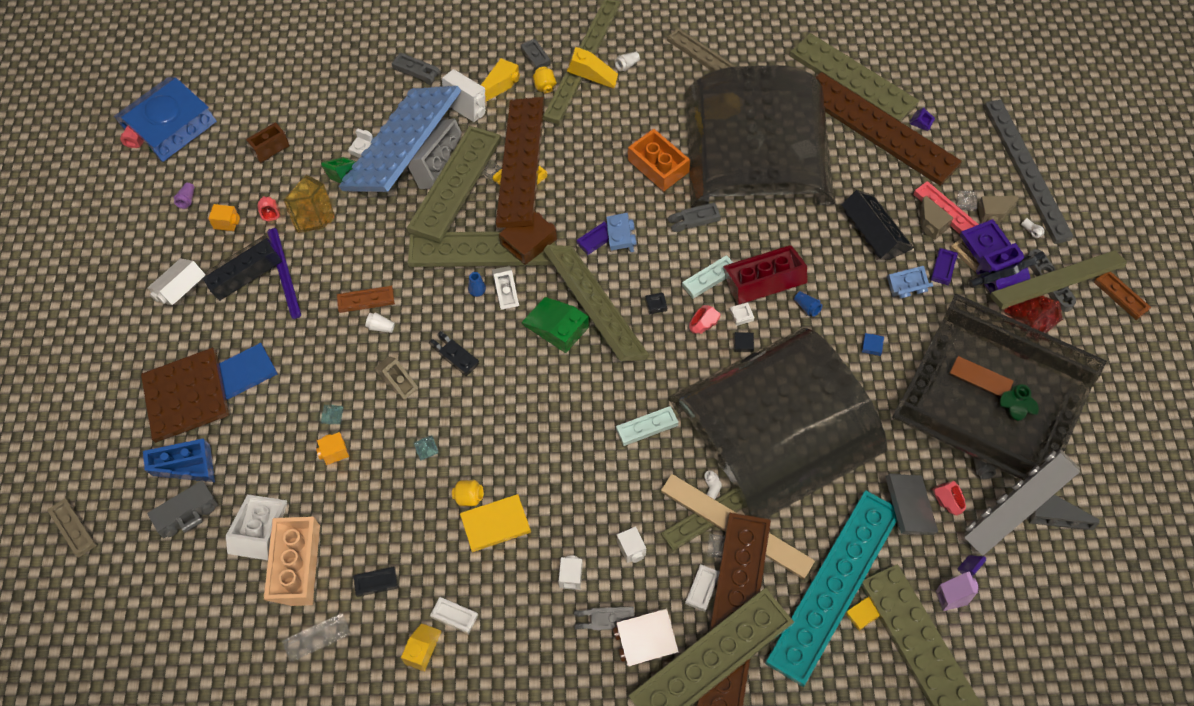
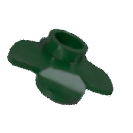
[1000,384,1039,421]

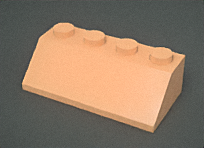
[264,517,320,606]

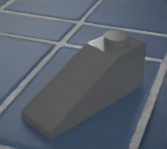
[1029,495,1099,531]

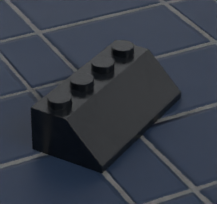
[841,190,914,260]
[202,235,283,301]

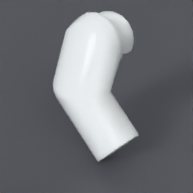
[1021,218,1044,238]
[704,470,722,500]

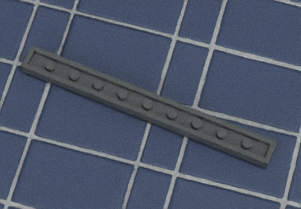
[984,99,1074,244]

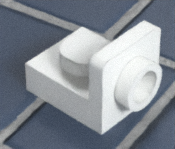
[348,128,373,158]

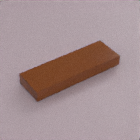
[1093,271,1151,320]
[337,286,395,313]
[949,356,1014,398]

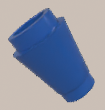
[468,272,486,297]
[794,291,823,317]

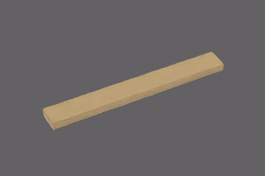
[661,474,815,580]

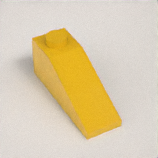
[567,47,618,89]
[481,58,520,102]

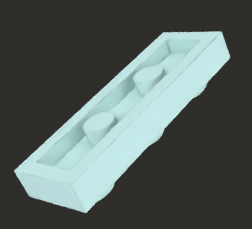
[682,255,733,299]
[616,406,678,446]

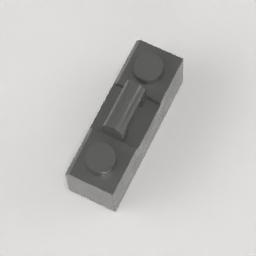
[147,480,219,539]

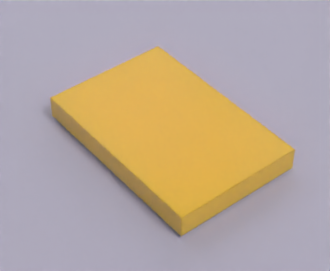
[460,494,531,552]

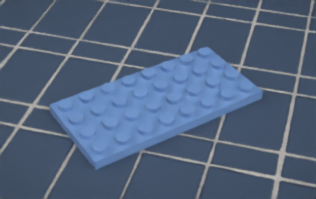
[339,86,461,192]

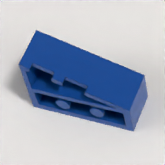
[143,438,215,482]

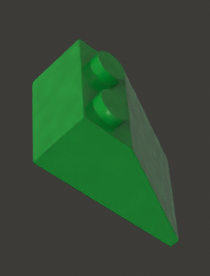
[521,297,589,354]

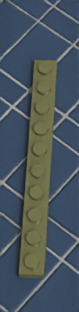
[543,0,620,125]

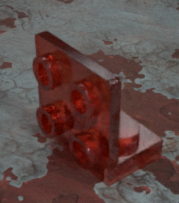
[1004,295,1063,340]

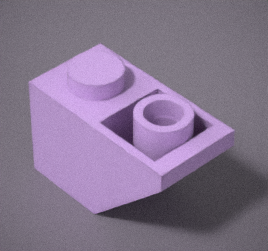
[936,572,978,611]

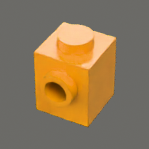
[208,204,240,231]
[316,432,349,465]

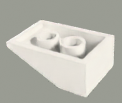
[226,494,287,560]

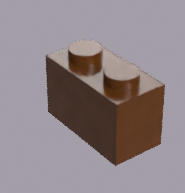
[246,122,290,163]

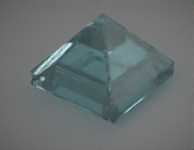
[321,405,344,425]
[413,435,439,461]

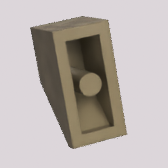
[920,196,953,240]
[978,196,1019,224]
[374,356,418,400]

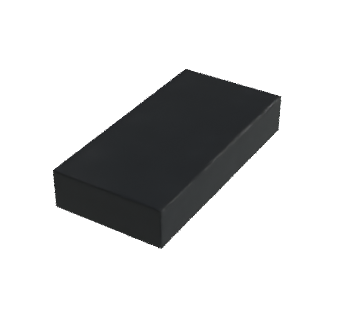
[353,566,398,597]

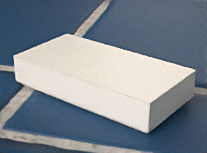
[686,564,720,612]
[430,597,478,634]

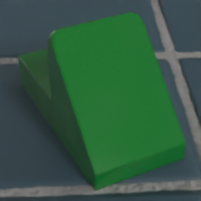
[321,157,357,183]

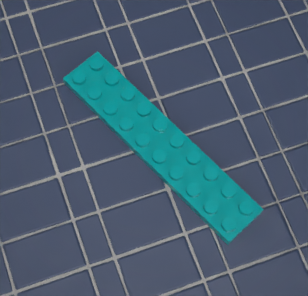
[765,490,897,687]

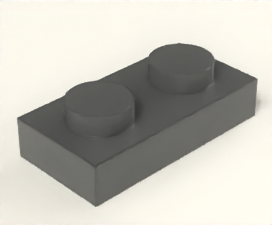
[520,38,551,70]

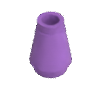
[174,183,195,209]

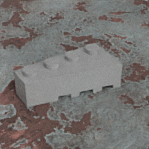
[407,118,462,189]

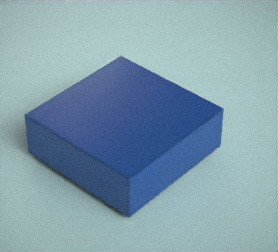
[862,333,884,356]

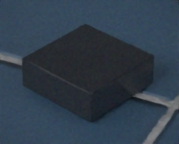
[645,292,667,314]
[734,332,754,352]

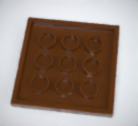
[141,347,230,443]

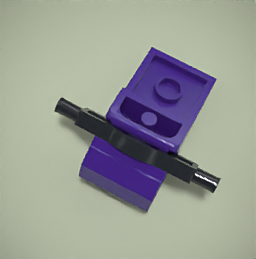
[960,219,1046,293]

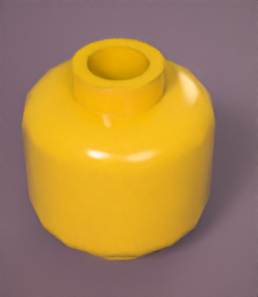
[532,67,557,94]
[452,480,484,507]

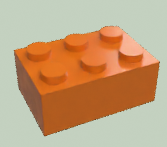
[628,129,690,192]

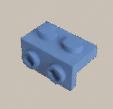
[607,213,637,252]
[887,266,933,299]

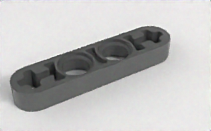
[1029,249,1076,312]

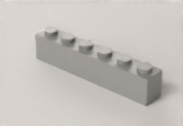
[964,449,1080,556]

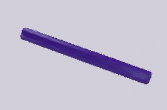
[267,228,301,319]

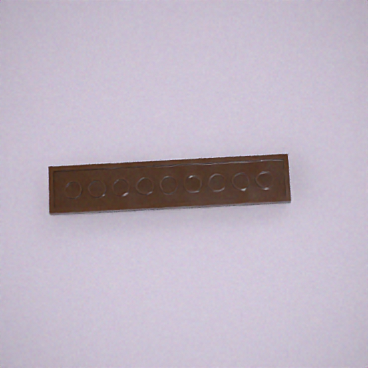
[800,72,962,186]
[496,97,545,228]
[698,512,771,706]

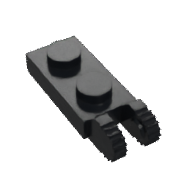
[429,331,480,376]

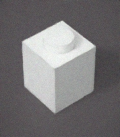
[617,527,646,563]
[559,555,583,590]

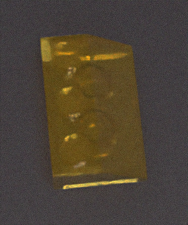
[283,174,335,233]

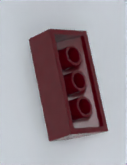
[723,245,807,305]

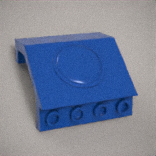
[114,77,217,162]

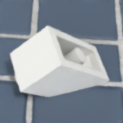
[492,266,519,310]

